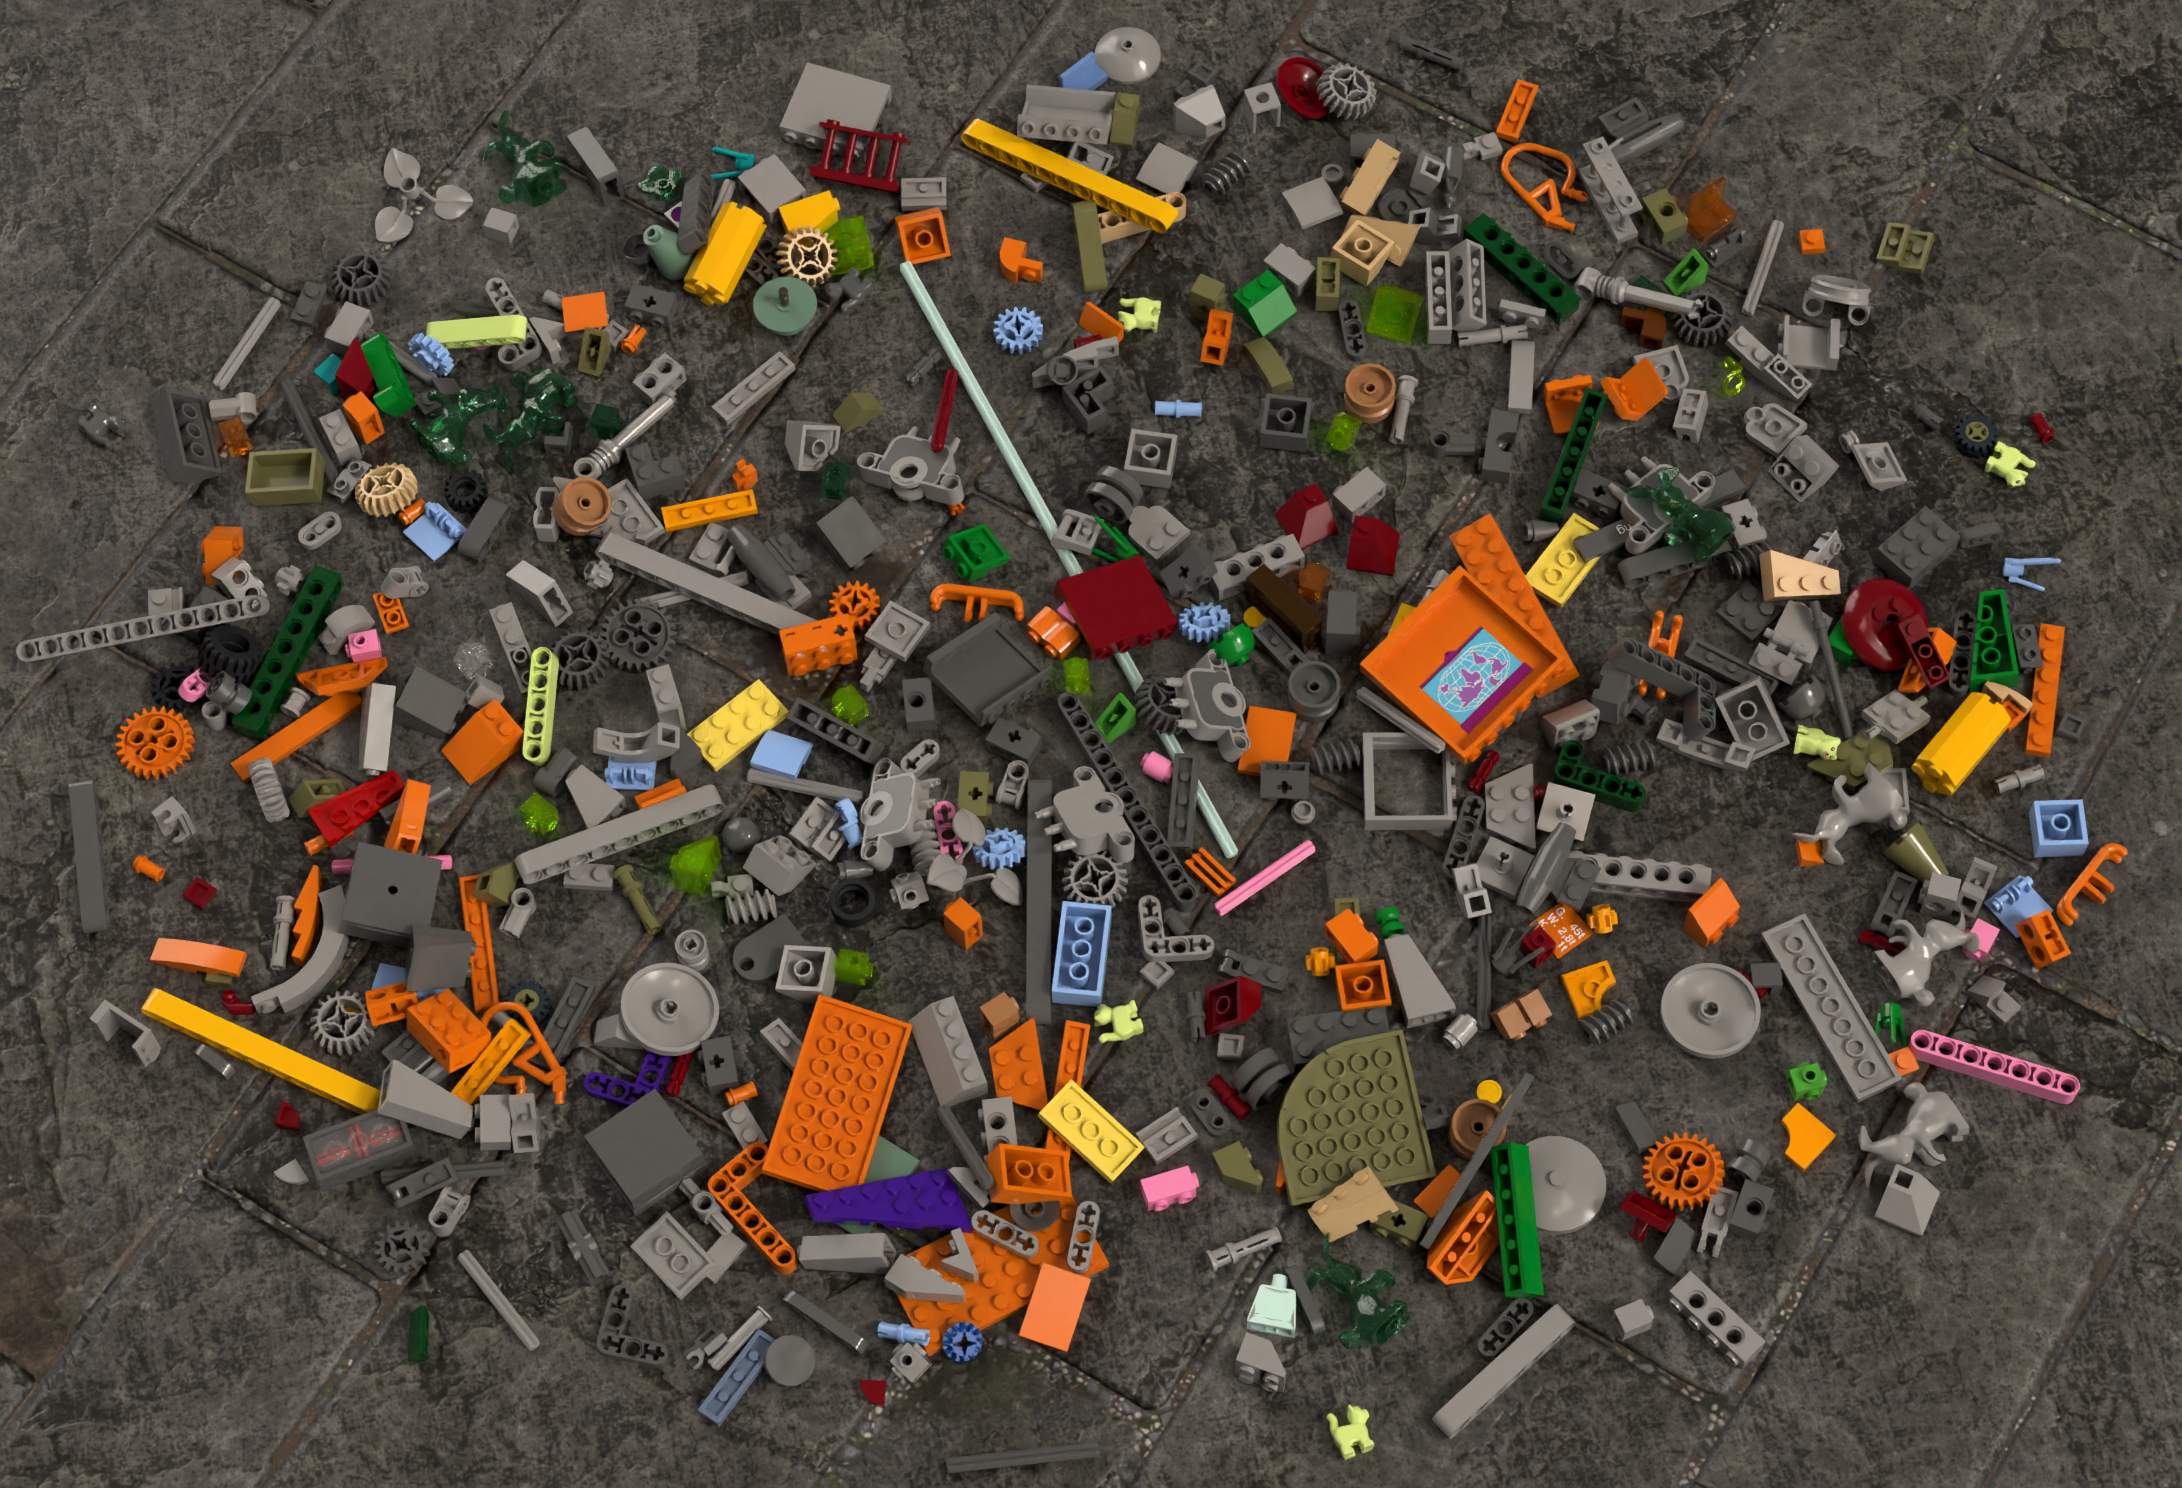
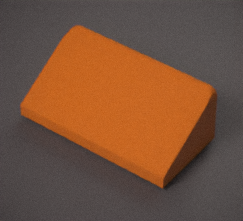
[1079,301,1124,342]

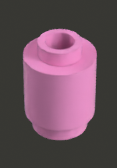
[1140,751,1174,784]

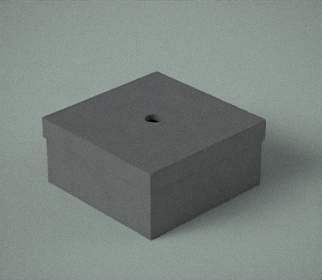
[338,841,443,948]
[584,1089,708,1217]

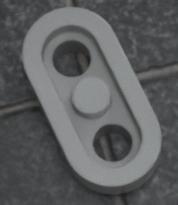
[298,512,342,550]

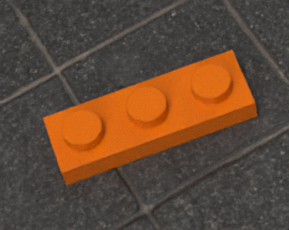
[1496,79,1539,143]

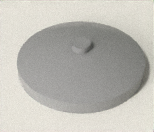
[620,963,719,1056]
[1660,963,1761,1059]
[1525,1136,1606,1234]

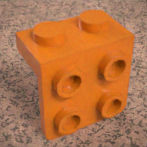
[1600,358,1668,421]
[1543,375,1599,436]

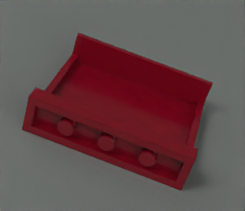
[1053,555,1178,662]

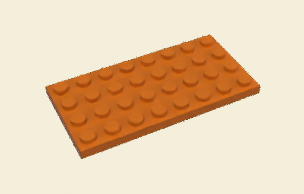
[761,994,913,1192]
[885,1196,1109,1356]

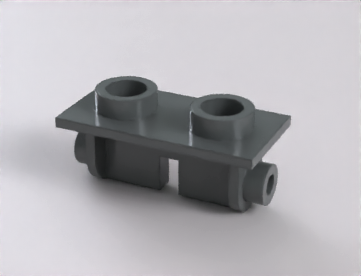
[1700,227,1749,268]
[327,457,372,505]
[2011,624,2043,674]

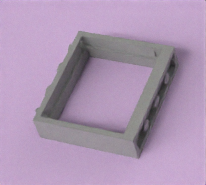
[1362,733,1457,830]

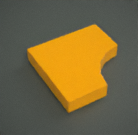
[1560,960,1616,1021]
[1781,1103,1836,1172]

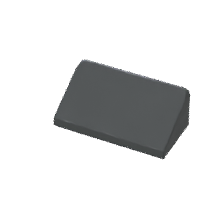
[1613,1101,1659,1155]
[1651,1218,1698,1277]

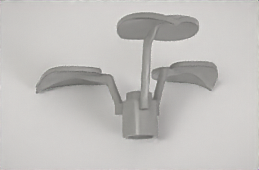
[375,148,474,243]
[927,808,1023,906]

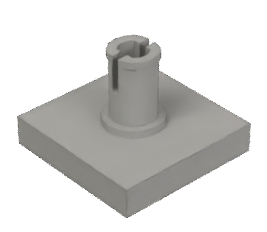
[1535,782,1595,842]
[1477,836,1535,899]

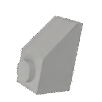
[785,420,841,471]

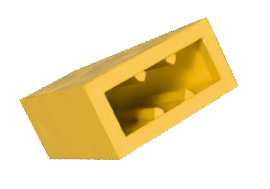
[778,191,840,255]

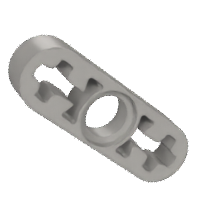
[1067,1201,1100,1274]
[971,1210,1039,1259]

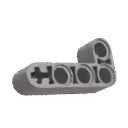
[486,277,543,371]

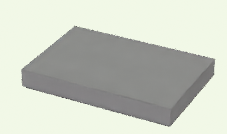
[630,1211,718,1300]

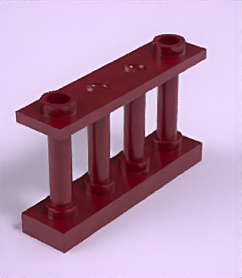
[809,119,911,194]

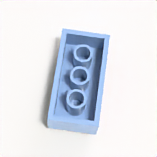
[1052,901,1112,1007]

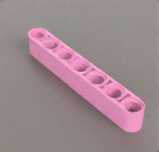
[1908,1030,2080,1104]

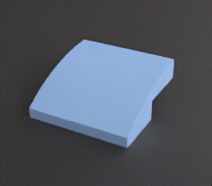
[750,730,813,780]

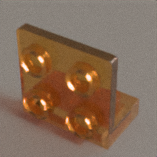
[1686,176,1737,242]

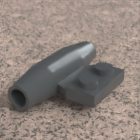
[1598,97,1684,164]
[727,524,813,602]
[1516,822,1601,915]
[381,1030,451,1085]

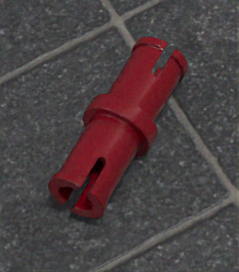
[1208,1074,1251,1121]

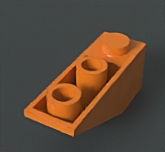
[384,779,431,854]

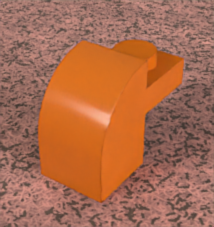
[1000,237,1043,284]
[1200,309,1233,366]

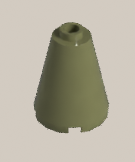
[1883,821,1949,884]

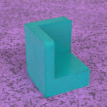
[314,354,342,395]

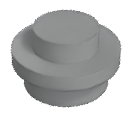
[1291,801,1315,824]

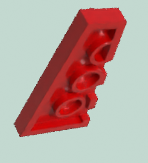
[307,769,405,848]

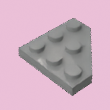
[587,478,665,544]

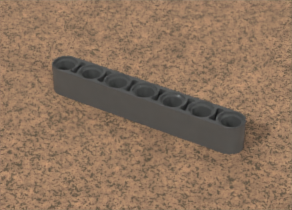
[69,779,110,934]

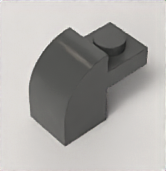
[1408,207,1462,246]

